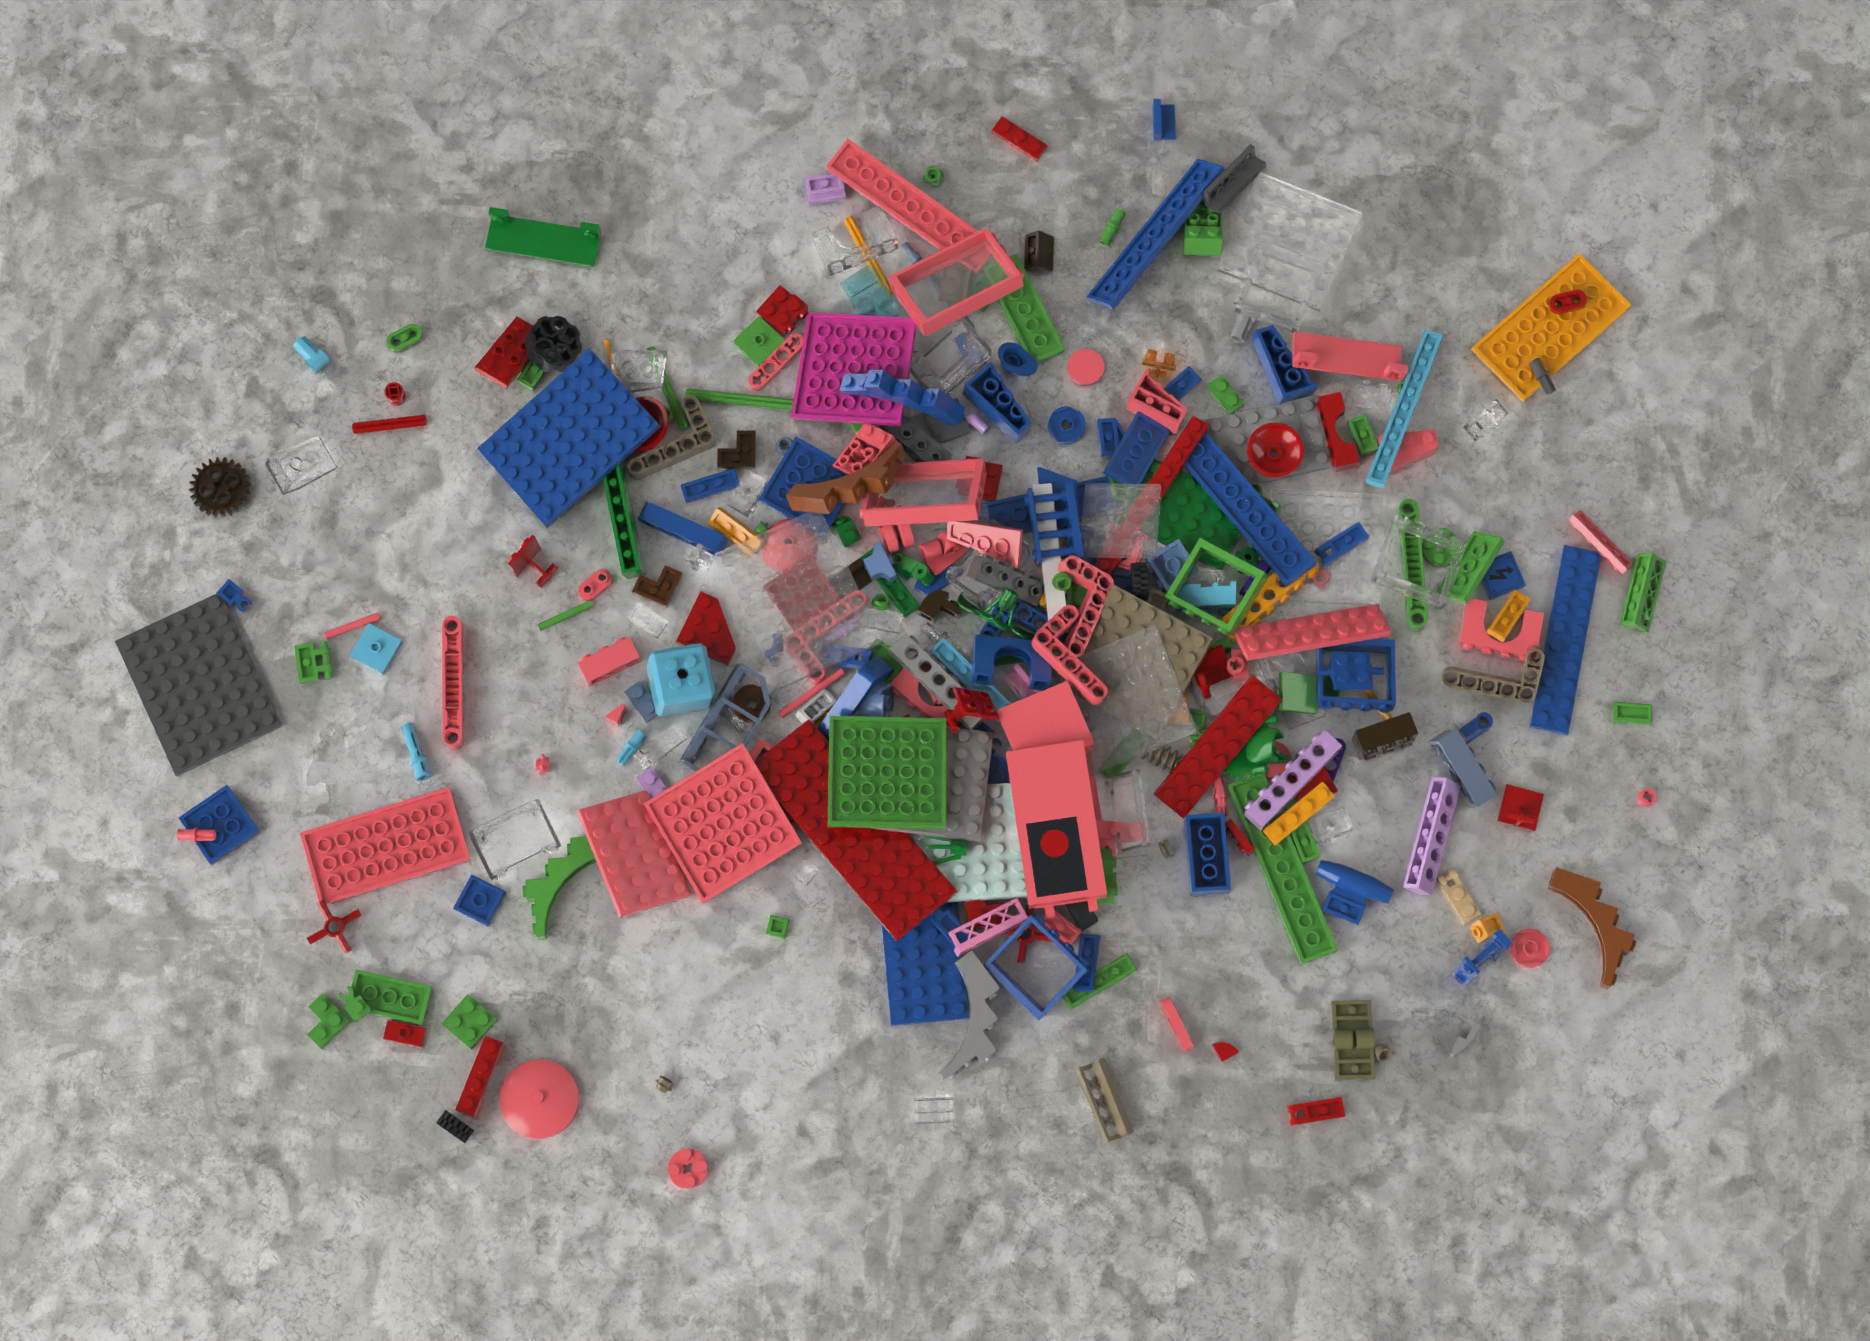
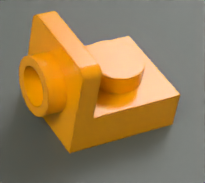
[1470,913,1505,943]

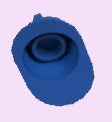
[998,342,1038,376]

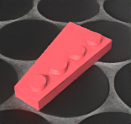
[947,521,1023,568]

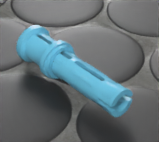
[401,722,433,781]

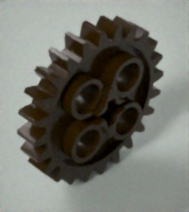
[189,457,252,518]

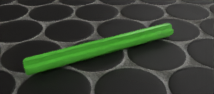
[685,389,794,410]

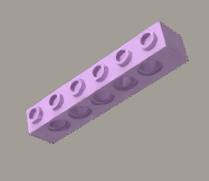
[1244,730,1342,831]
[1403,777,1461,896]

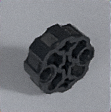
[524,315,582,373]

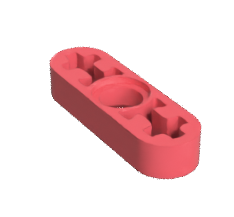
[1159,997,1194,1052]

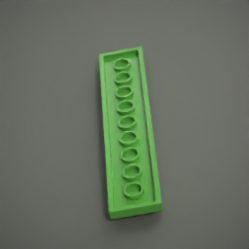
[1227,773,1338,965]

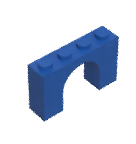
[972,634,1051,691]

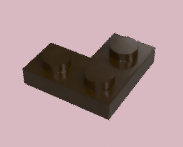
[717,430,756,469]

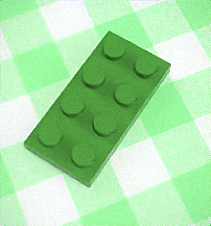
[1436,531,1505,604]
[347,970,433,1026]

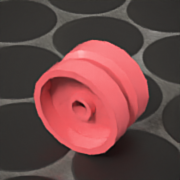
[878,506,915,554]

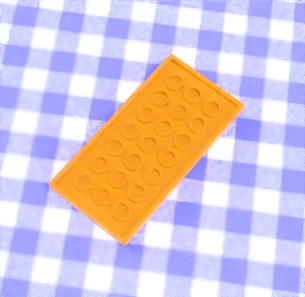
[1471,253,1632,403]

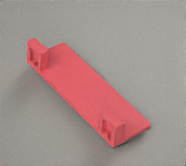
[1293,332,1408,381]

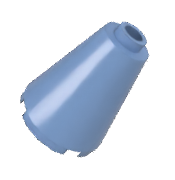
[839,684,894,717]

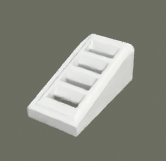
[796,689,837,724]

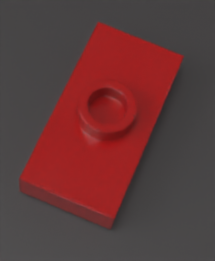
[383,1020,426,1048]

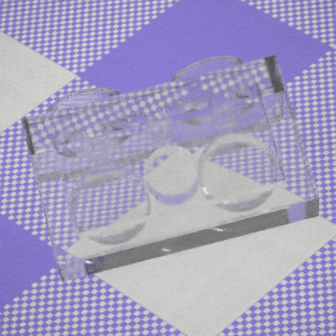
[1351,379,1393,413]

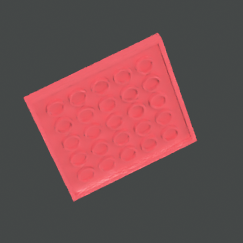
[644,743,803,904]

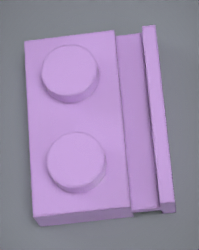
[805,173,846,205]

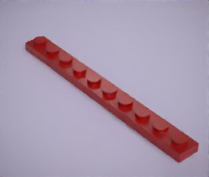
[1094,416,1210,576]

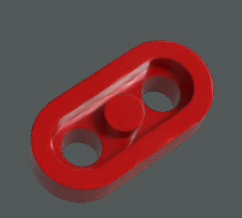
[1549,290,1587,314]

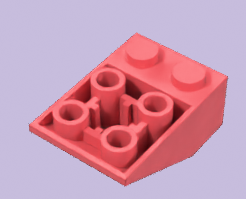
[833,424,898,475]

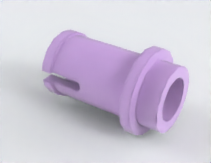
[966,411,990,435]

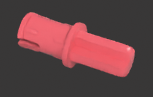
[176,827,216,843]

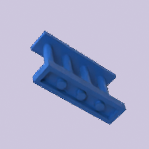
[1024,483,1084,567]
[1453,929,1513,986]

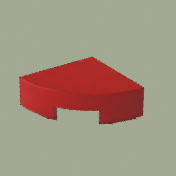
[1212,1042,1239,1062]

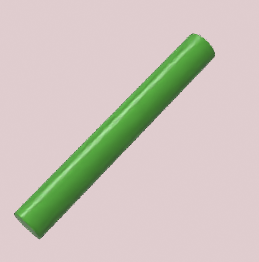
[537,600,592,631]

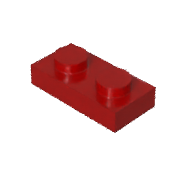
[1225,819,1255,856]

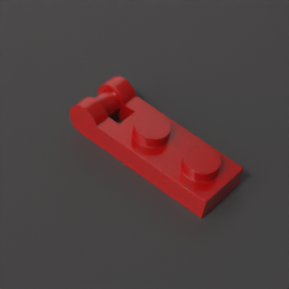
[1287,1097,1345,1126]

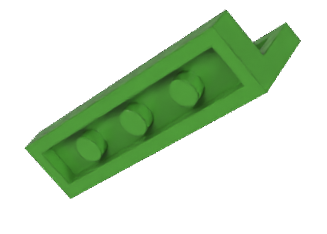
[1620,553,1666,632]

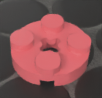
[668,1148,708,1189]

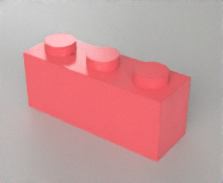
[578,637,641,687]

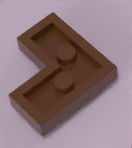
[632,565,683,608]

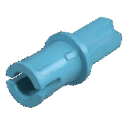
[616,730,647,766]

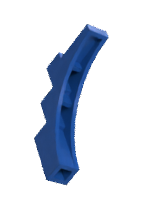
[839,370,965,425]

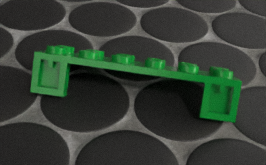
[485,207,602,267]

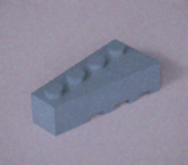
[1428,729,1497,807]

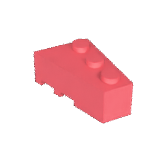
[1126,370,1187,434]
[1377,429,1438,473]

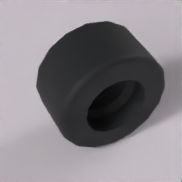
[1065,901,1098,931]

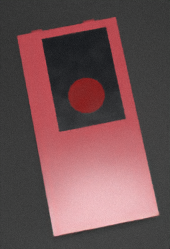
[1006,740,1107,918]

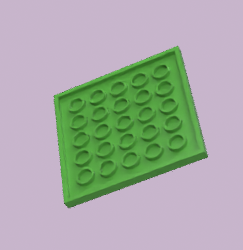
[828,716,946,829]

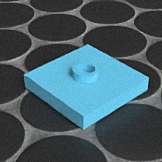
[349,623,402,675]

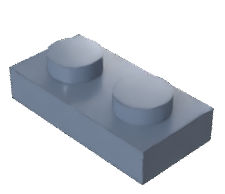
[624,681,658,723]

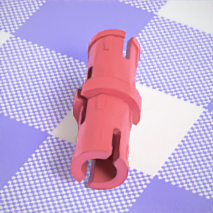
[1213,777,1229,817]

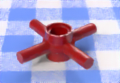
[307,900,362,954]
[1004,905,1053,964]

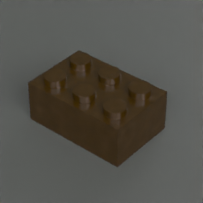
[1351,712,1418,761]

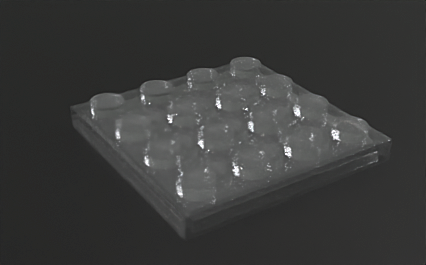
[1081,483,1162,558]

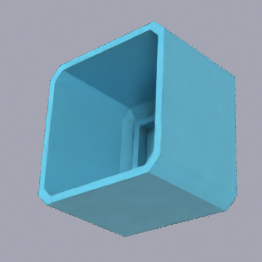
[646,643,716,717]

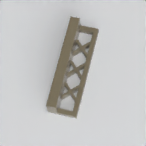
[1076,1058,1134,1143]

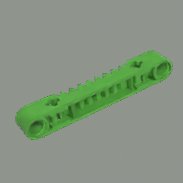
[1397,499,1428,632]

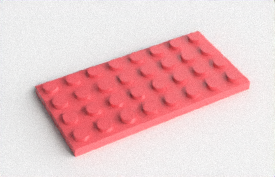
[300,787,471,905]

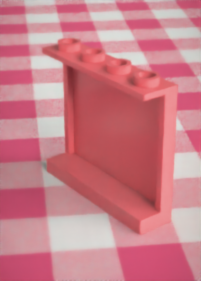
[996,681,1095,755]

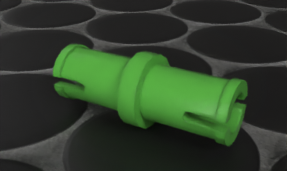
[1099,208,1126,246]

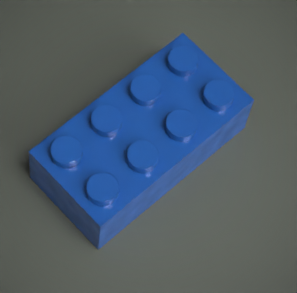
[1184,813,1231,896]

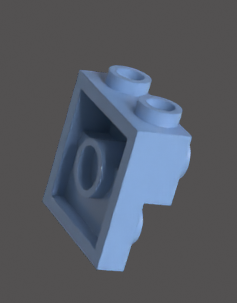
[1145,539,1199,592]

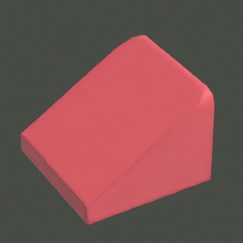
[605,704,627,726]

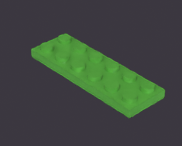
[983,253,1065,364]

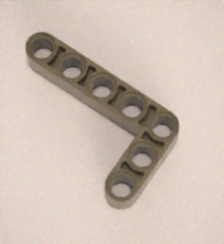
[628,395,715,480]
[1442,645,1545,703]

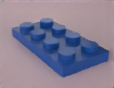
[1102,411,1170,492]

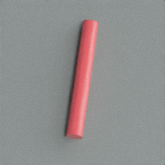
[324,613,381,639]

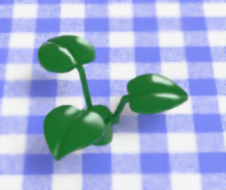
[957,588,1039,640]

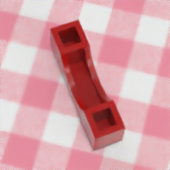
[1315,392,1360,472]
[455,1036,506,1119]

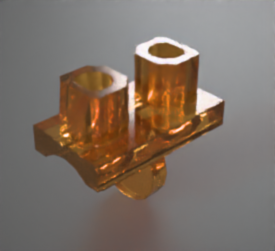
[1141,349,1176,381]

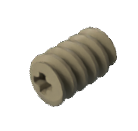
[1140,736,1183,774]

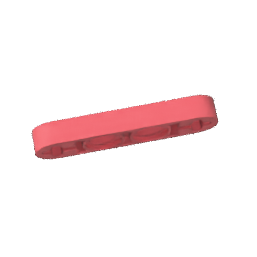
[748,333,804,391]

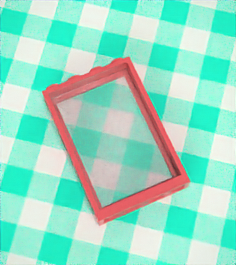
[888,228,1024,336]
[860,458,987,526]

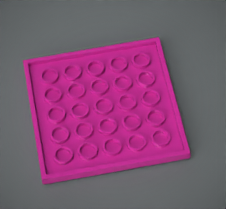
[791,312,917,426]

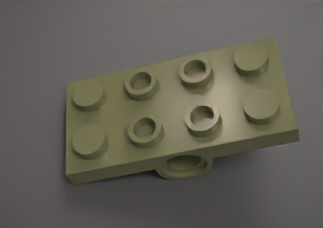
[1331,1000,1375,1080]

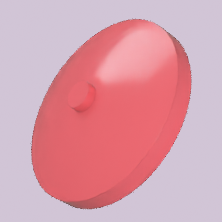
[500,1059,579,1139]

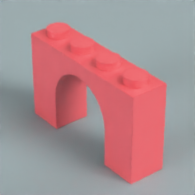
[1458,598,1544,662]
[890,654,966,727]

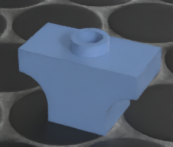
[863,542,897,583]

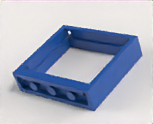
[1316,639,1396,713]
[983,913,1090,1020]

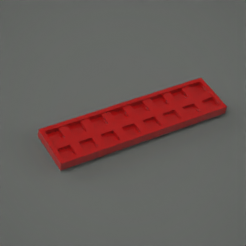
[1153,675,1282,819]

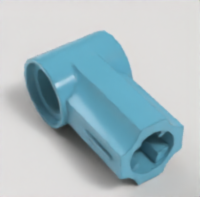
[293,336,331,373]

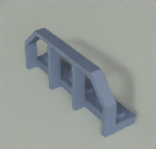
[678,663,771,772]

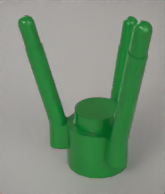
[921,835,966,865]

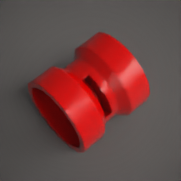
[385,382,406,406]

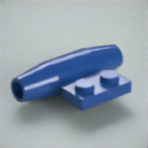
[1315,860,1394,925]

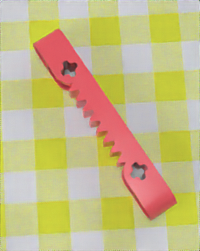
[442,616,464,750]

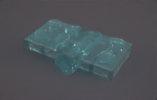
[840,264,904,317]

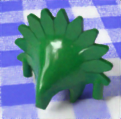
[1223,715,1289,781]

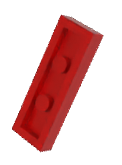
[991,116,1048,162]

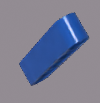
[638,502,729,557]

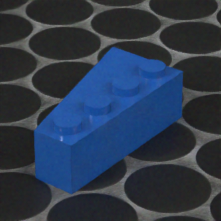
[963,361,1032,444]

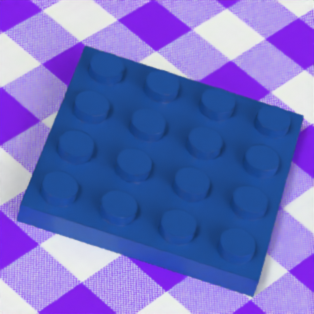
[758,436,847,538]

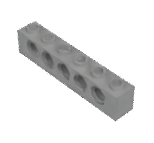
[889,633,985,731]

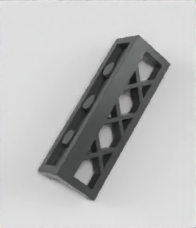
[1203,144,1266,214]

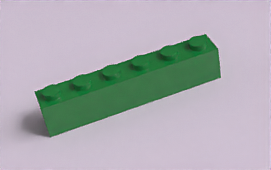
[603,464,646,579]

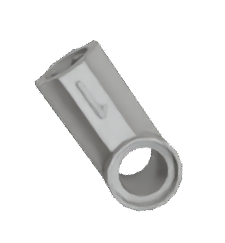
[1230,303,1260,343]

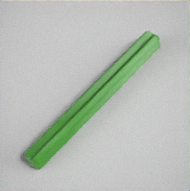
[645,346,690,431]

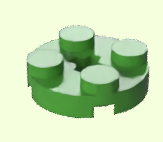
[1422,528,1460,567]

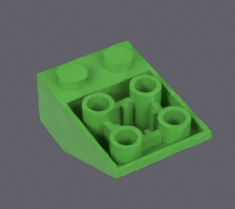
[1184,202,1223,256]

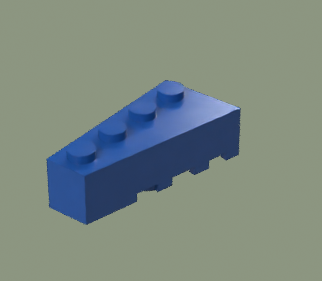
[1251,325,1318,405]

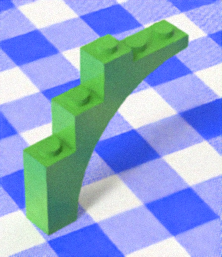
[522,836,597,940]

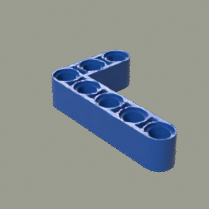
[979,599,1075,653]
[817,656,895,741]

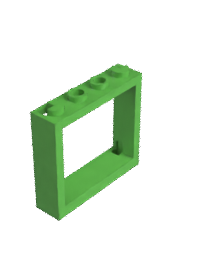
[1165,538,1269,636]

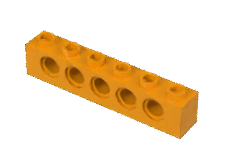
[1220,562,1319,643]

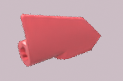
[919,530,967,575]

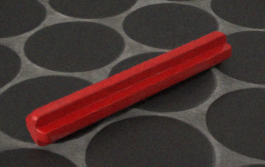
[352,415,427,434]

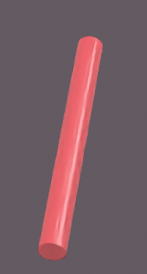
[778,668,845,718]

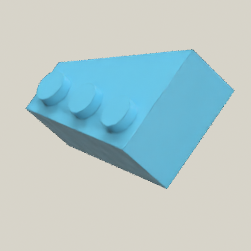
[1176,581,1236,616]

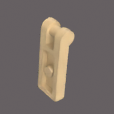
[1436,868,1482,925]

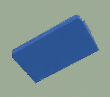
[1152,99,1176,140]

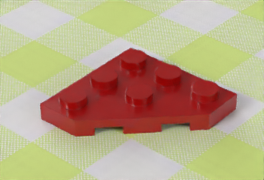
[676,591,736,666]

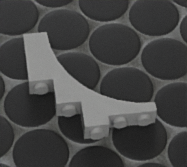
[939,950,1000,1080]

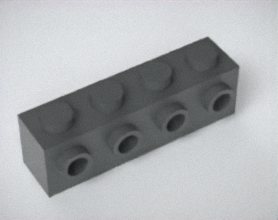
[879,415,952,462]
[966,553,1044,607]

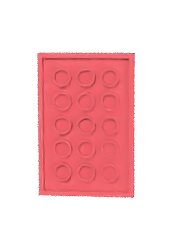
[577,790,691,919]

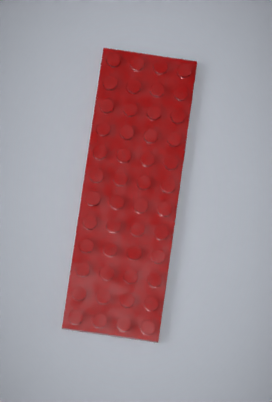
[755,719,958,942]

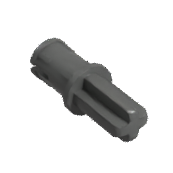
[1529,358,1556,395]

